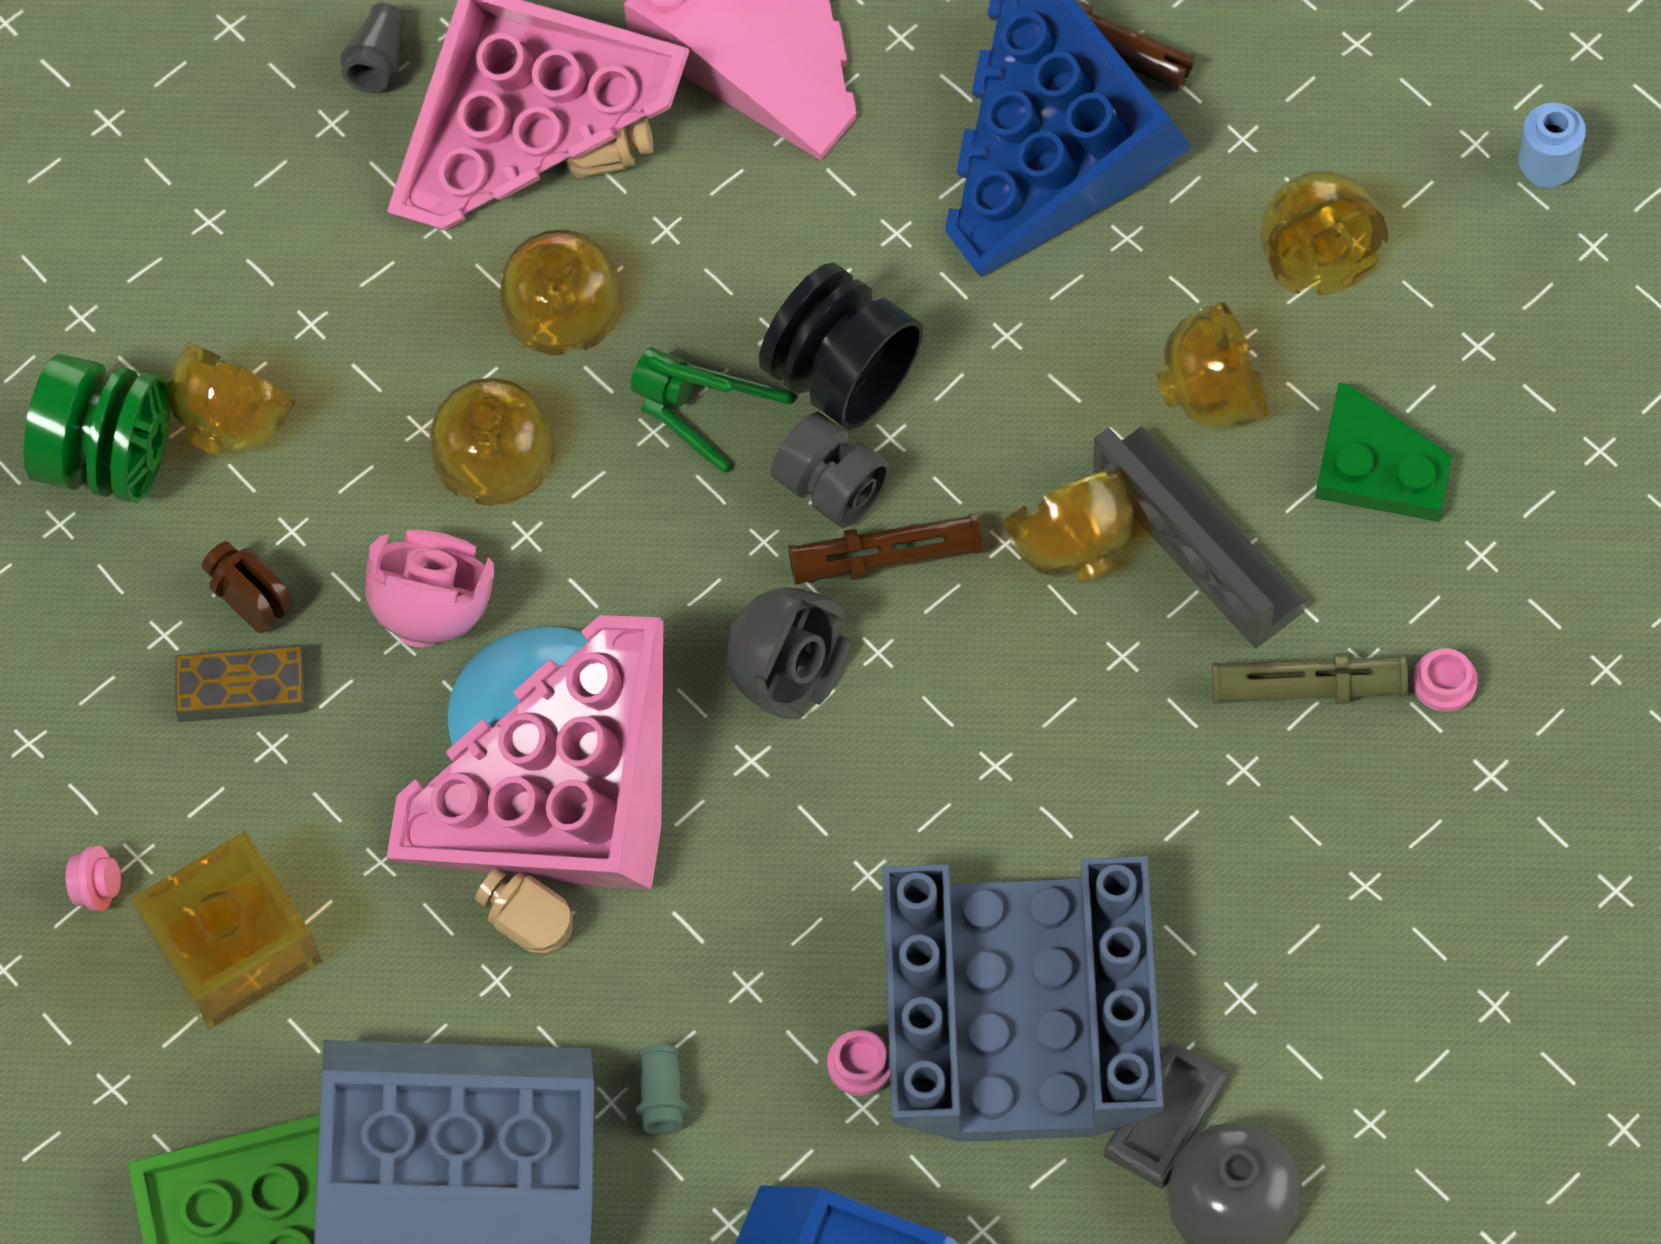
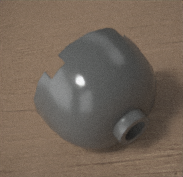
[727,587,850,720]
[1167,1121,1303,1244]

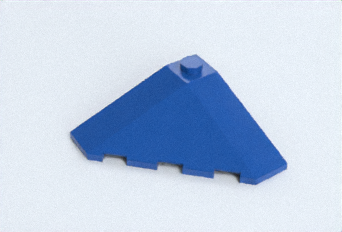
[945,0,1192,277]

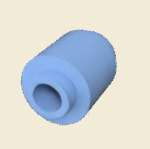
[1518,103,1586,188]

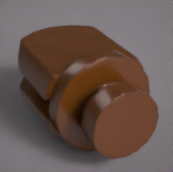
[201,541,294,633]

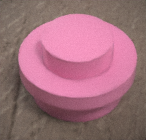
[1412,648,1478,712]
[65,846,121,911]
[827,1030,890,1096]

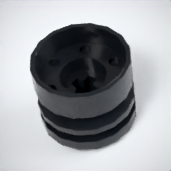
[759,262,923,430]

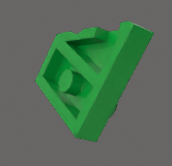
[1315,382,1452,522]

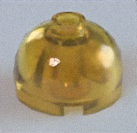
[1260,171,1389,295]
[500,229,622,355]
[1157,302,1269,431]
[168,342,296,458]
[429,377,556,506]
[1003,468,1134,584]

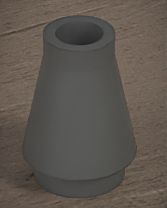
[340,3,405,93]

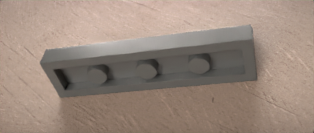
[1093,426,1306,649]

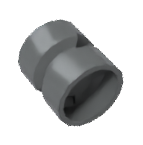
[771,412,890,529]

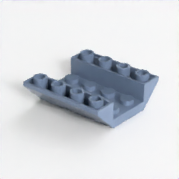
[883,856,1163,1142]
[314,1040,594,1244]

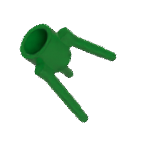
[631,347,793,473]

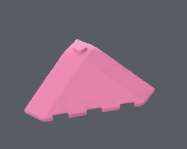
[387,0,690,231]
[624,0,857,161]
[386,615,663,890]

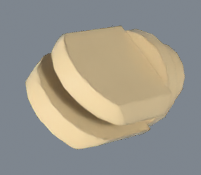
[564,117,653,178]
[475,868,573,956]

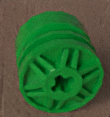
[23,354,171,504]

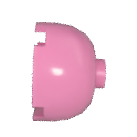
[365,530,494,648]

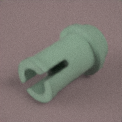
[635,1045,689,1135]

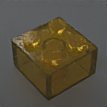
[131,831,322,1030]

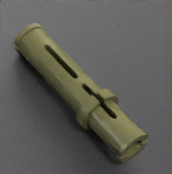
[1211,652,1408,704]

